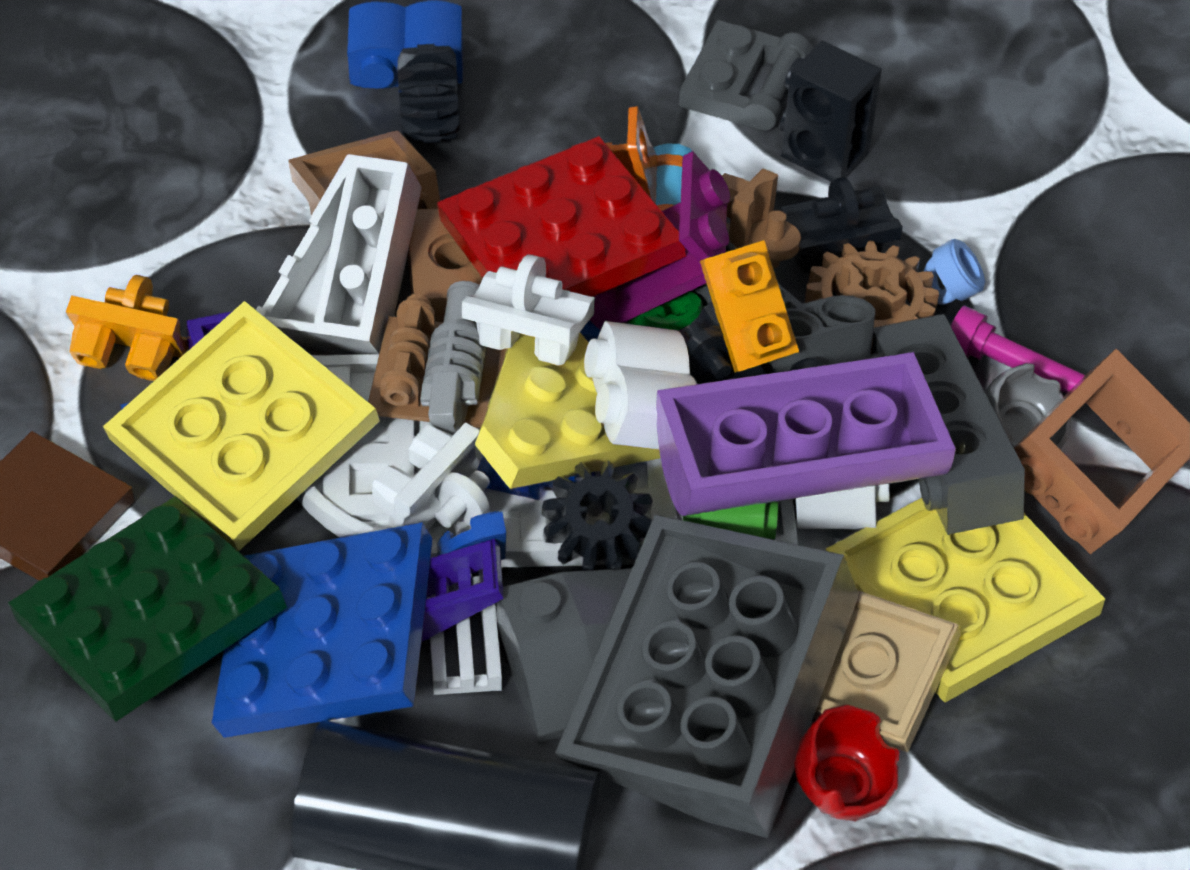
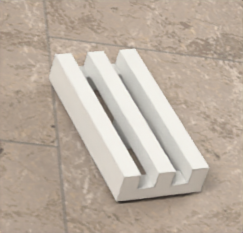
[427,568,502,695]

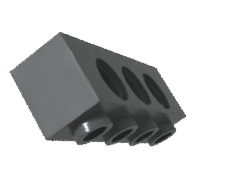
[870,314,1025,535]

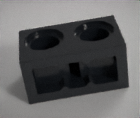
[780,40,882,181]

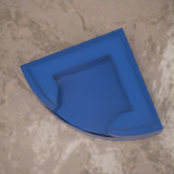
[436,511,506,560]

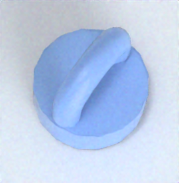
[924,239,985,305]

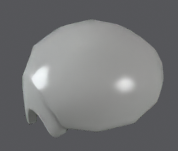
[985,363,1071,450]

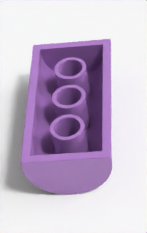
[656,352,956,516]

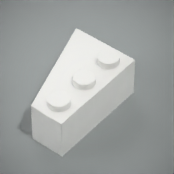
[256,154,422,355]

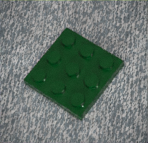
[8,496,287,722]

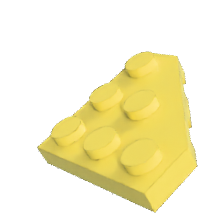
[475,332,661,489]

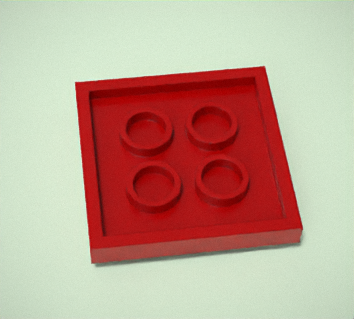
[437,136,686,297]

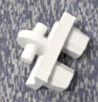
[462,254,595,366]
[372,422,490,530]

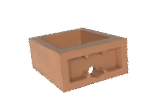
[1013,349,1190,554]

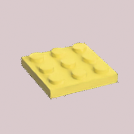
[103,301,380,552]
[825,498,1105,703]

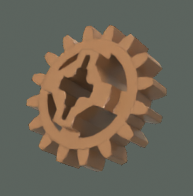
[804,241,939,354]

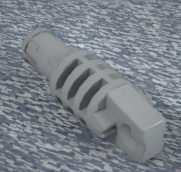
[420,281,487,435]

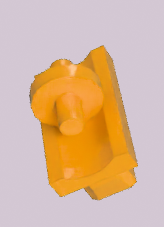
[700,240,799,372]
[66,274,189,381]

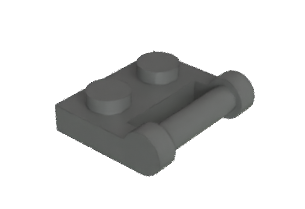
[678,20,811,130]

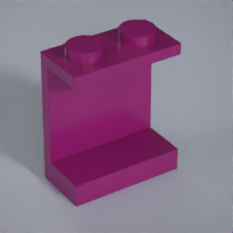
[590,151,730,330]

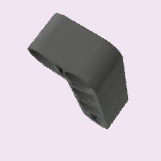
[691,241,875,374]

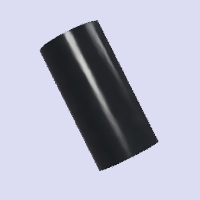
[291,720,600,870]

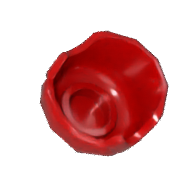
[794,704,900,822]

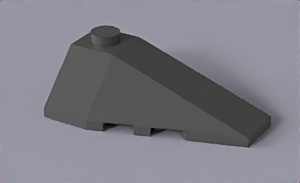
[497,568,632,743]

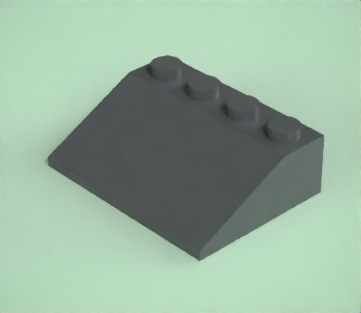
[555,515,859,838]

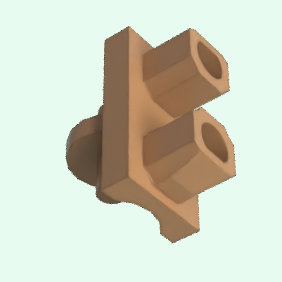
[722,168,801,269]

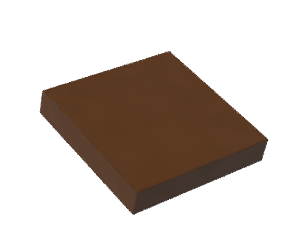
[0,431,135,581]

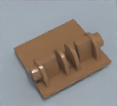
[368,294,507,428]

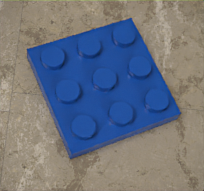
[212,522,433,738]

